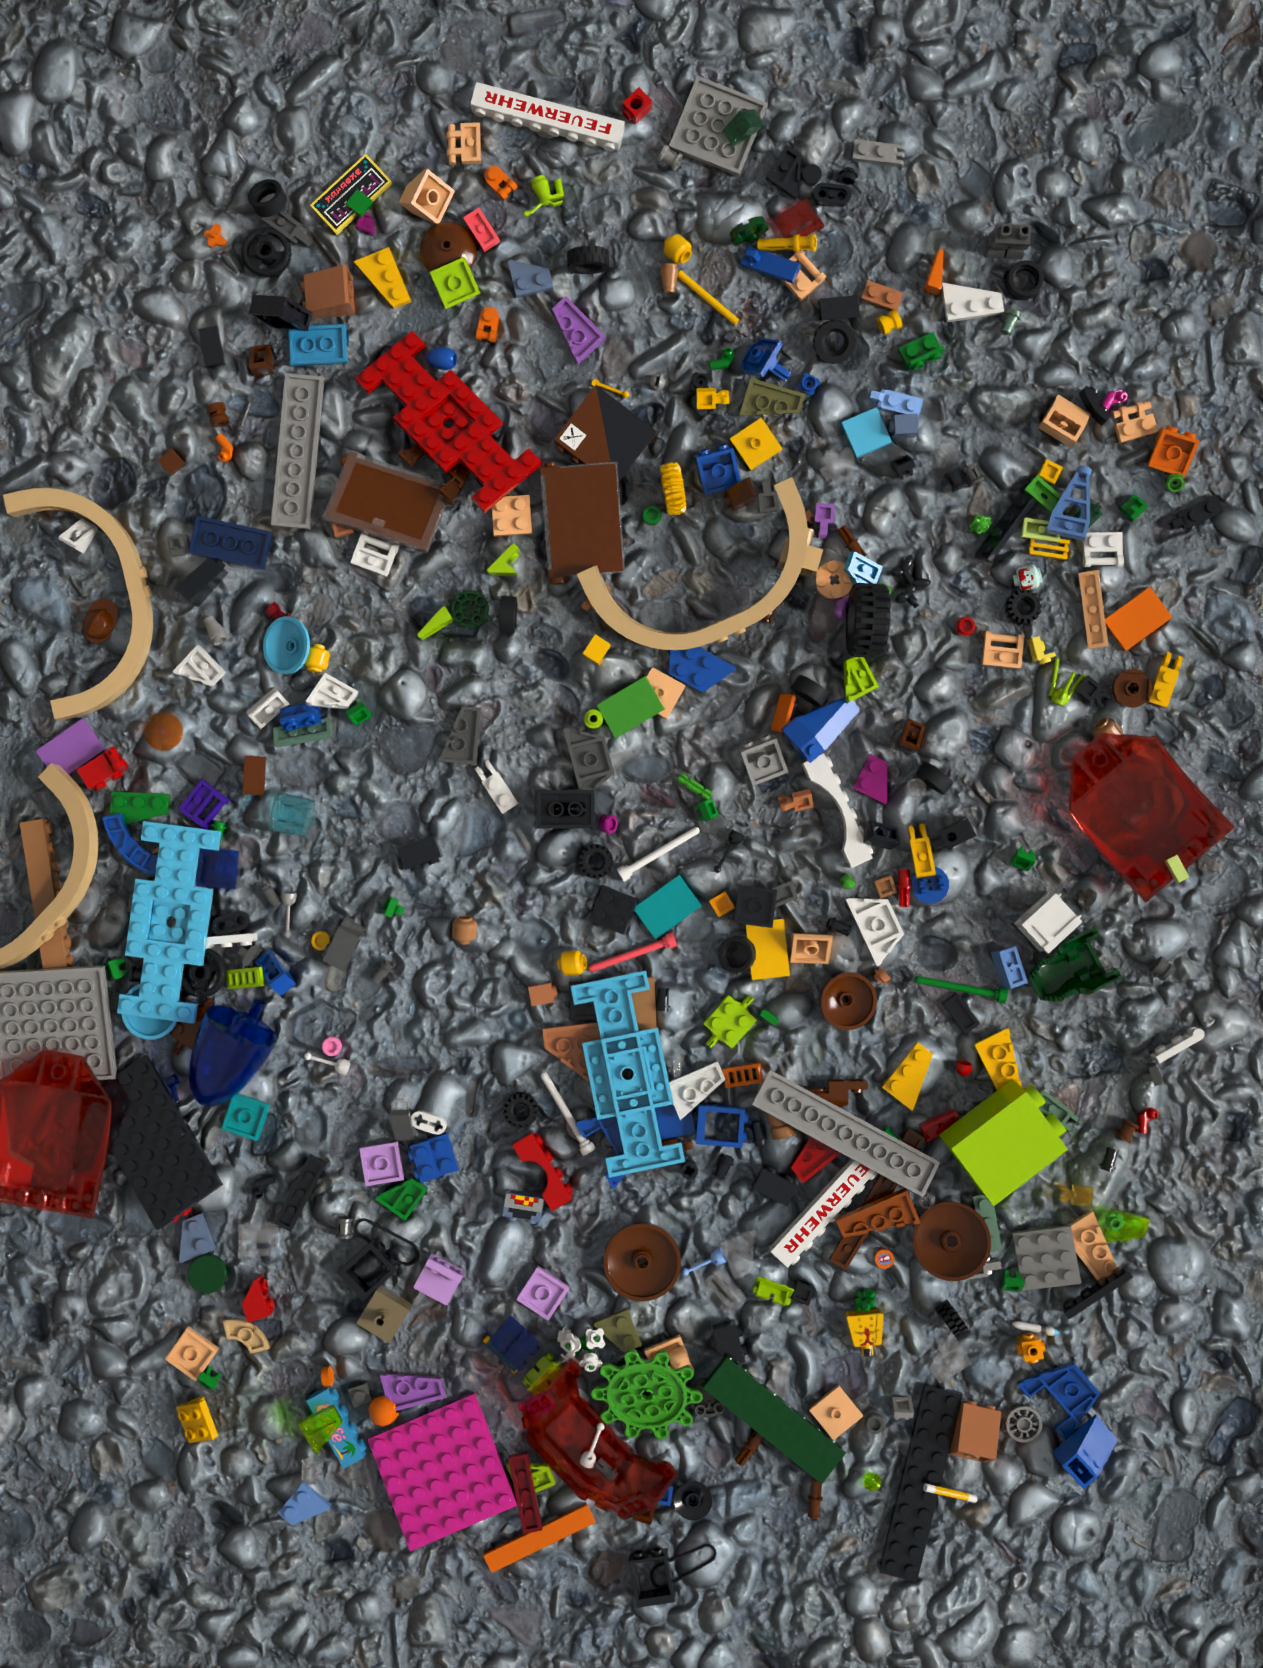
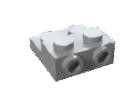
[738,733,788,786]

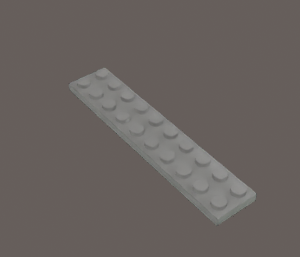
[751,1070,940,1197]

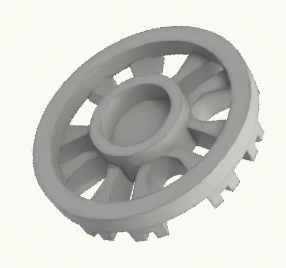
[1005,1405,1042,1443]

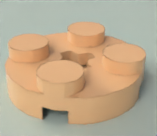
[815,560,853,600]

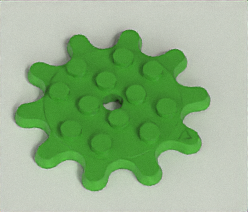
[591,1349,703,1439]

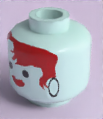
[1013,564,1042,591]

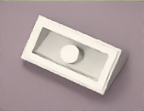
[247,687,290,729]

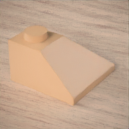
[398,168,455,224]

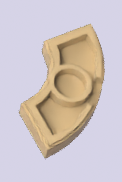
[222,1318,270,1354]

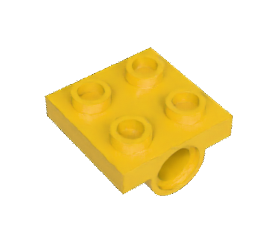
[176,1396,218,1443]

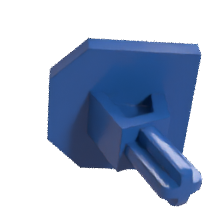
[742,338,790,381]

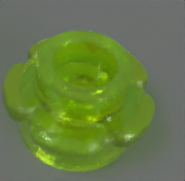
[864,1473,882,1492]

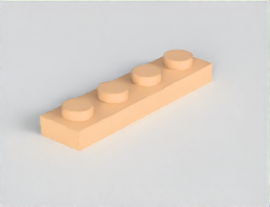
[1078,570,1108,649]

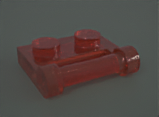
[773,198,824,238]

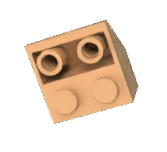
[1038,394,1091,447]

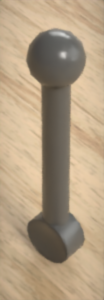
[236,394,255,432]

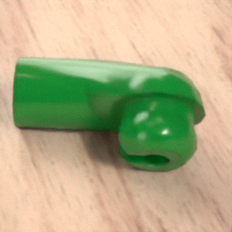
[709,347,734,370]

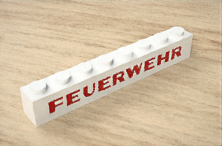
[470,82,625,151]
[769,1159,878,1268]

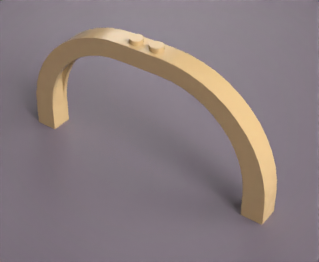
[577,477,808,650]
[3,488,153,721]
[0,763,98,969]

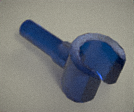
[166,1074,180,1102]

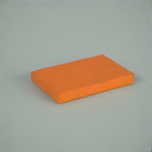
[1105,587,1172,652]

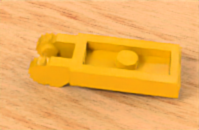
[1147,652,1183,708]
[908,824,936,878]

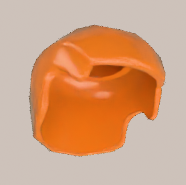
[368,1396,399,1427]

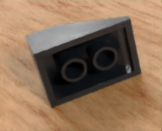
[535,790,595,829]

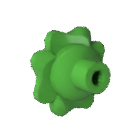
[969,514,992,534]

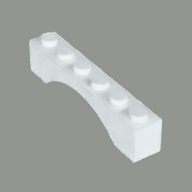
[801,754,873,868]

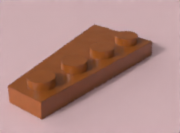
[835,1188,921,1238]

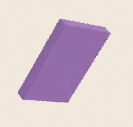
[36,718,106,775]

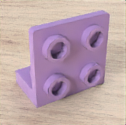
[414,1253,465,1305]

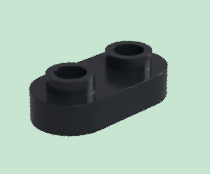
[812,183,851,207]
[211,911,251,936]

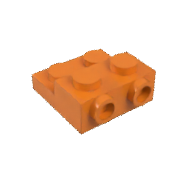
[1147,425,1200,478]

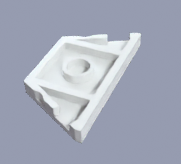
[845,898,904,966]

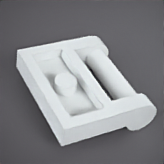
[350,532,399,577]
[1082,532,1124,567]

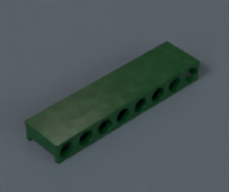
[701,1354,846,1484]

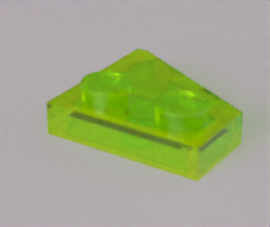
[1103,1208,1150,1245]
[298,1404,342,1455]

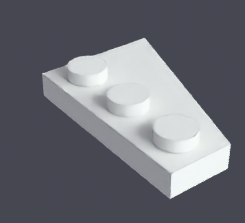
[941,283,1004,323]
[669,1062,725,1120]

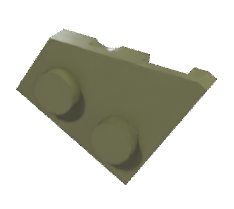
[593,1308,642,1353]

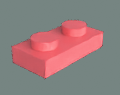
[463,208,500,252]

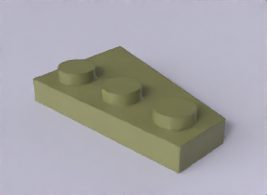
[739,378,805,416]

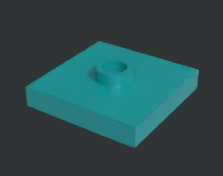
[221,1092,271,1141]

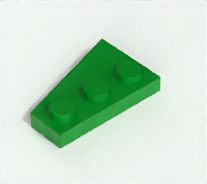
[110,792,170,825]

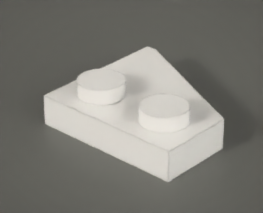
[173,645,226,686]
[305,673,358,709]

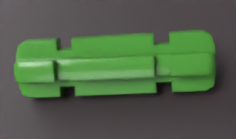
[677,773,712,800]

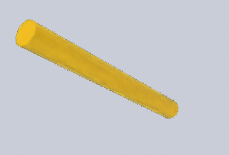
[678,270,740,326]

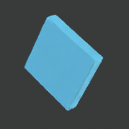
[841,407,892,459]

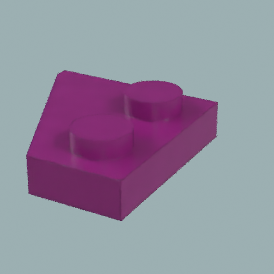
[852,754,887,805]

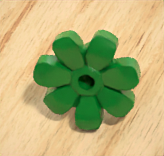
[854,1288,875,1311]

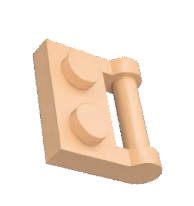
[782,250,827,301]
[981,631,1024,669]

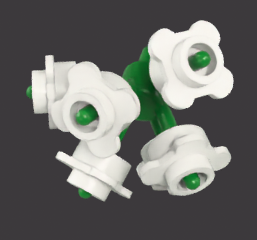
[556,1327,605,1372]

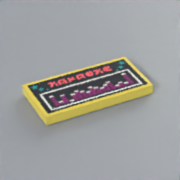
[310,154,392,235]

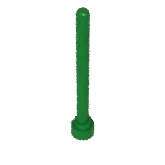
[915,976,1008,1004]

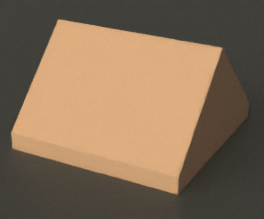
[790,933,833,964]

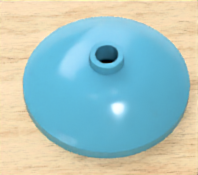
[263,616,310,674]
[121,984,177,1040]

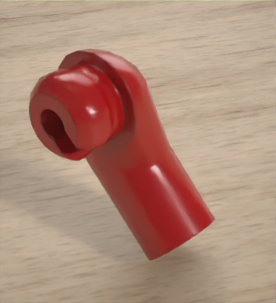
[1137,1107,1159,1134]

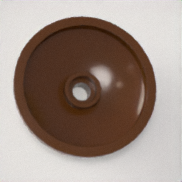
[420,222,477,272]
[820,972,877,1030]

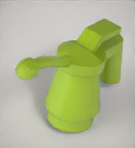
[523,175,564,217]

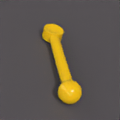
[592,379,629,398]

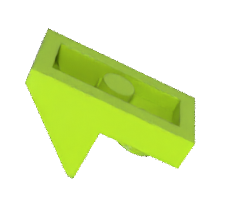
[487,543,520,576]

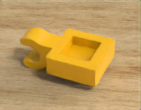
[696,388,729,409]

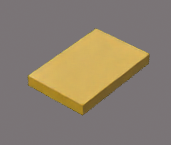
[745,919,790,980]

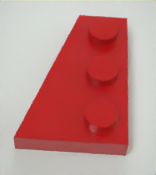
[791,1137,841,1183]

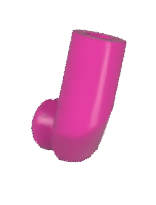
[1101,390,1128,410]

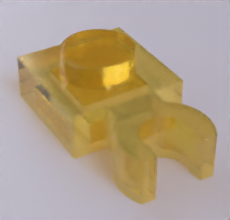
[1058,1184,1094,1207]

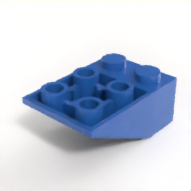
[1052,1414,1118,1489]

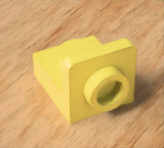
[1027,636,1056,664]

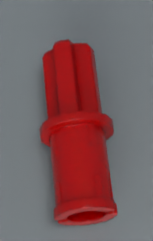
[896,869,912,907]

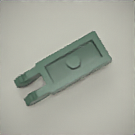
[1038,1089,1083,1135]

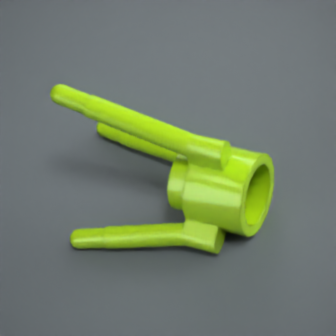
[1048,658,1085,707]

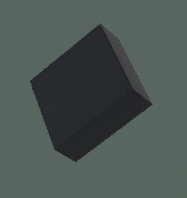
[790,1280,816,1306]

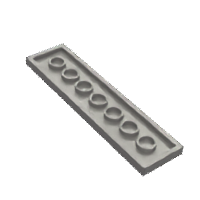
[271,373,325,530]

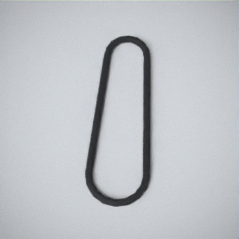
[355,1218,420,1266]
[650,1544,717,1588]

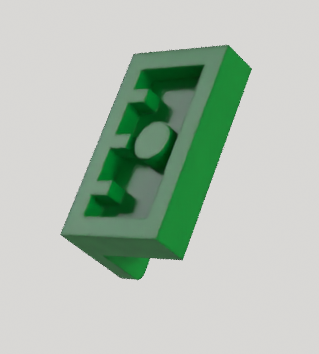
[898,332,945,371]

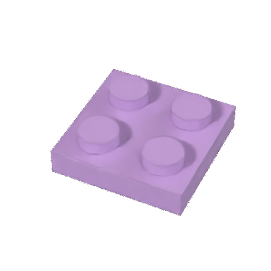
[359,1141,405,1186]
[516,1266,570,1321]

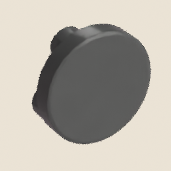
[690,1377,725,1418]

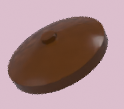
[912,1202,991,1281]
[604,1222,681,1301]

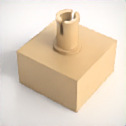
[776,528,823,578]

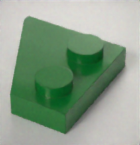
[375,1177,428,1221]

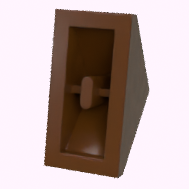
[249,344,275,377]
[896,718,926,753]

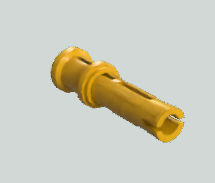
[757,234,817,252]

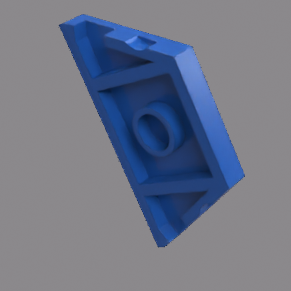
[669,647,736,693]

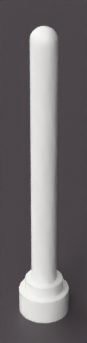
[617,827,700,882]
[541,1072,596,1156]

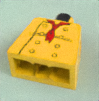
[845,1308,884,1357]

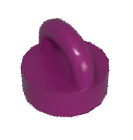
[599,814,618,834]

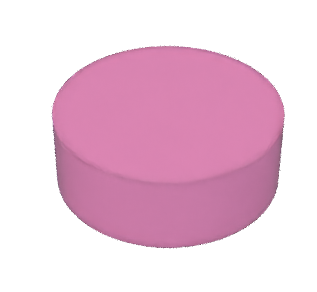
[322,1036,342,1056]

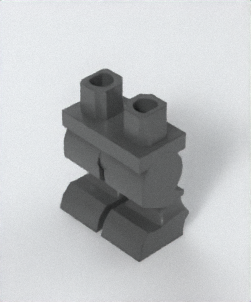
[986,223,1031,259]

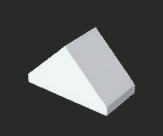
[59,518,98,553]

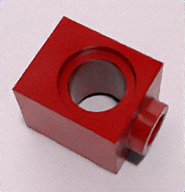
[622,87,652,125]

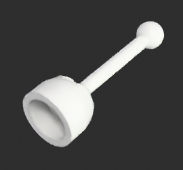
[304,1053,350,1075]
[579,1423,604,1468]

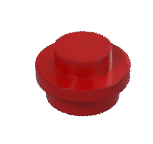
[956,617,975,636]

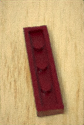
[508,1451,543,1534]

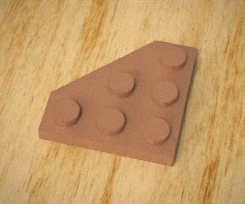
[542,1022,601,1082]

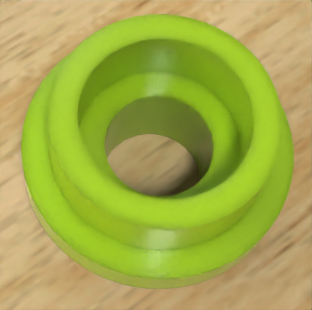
[584,709,603,729]

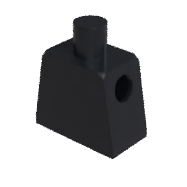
[931,817,977,850]

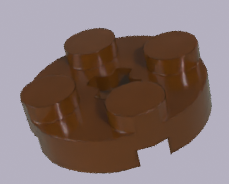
[1112,669,1152,708]

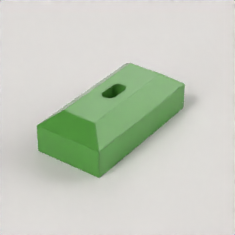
[1024,475,1061,515]

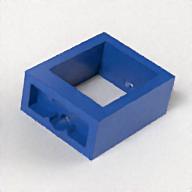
[695,1103,748,1148]

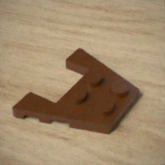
[398,444,470,505]

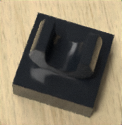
[890,455,916,480]

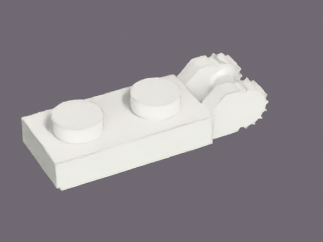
[475,760,519,814]

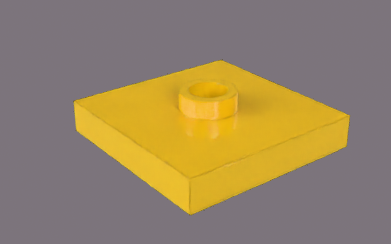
[729,417,782,472]

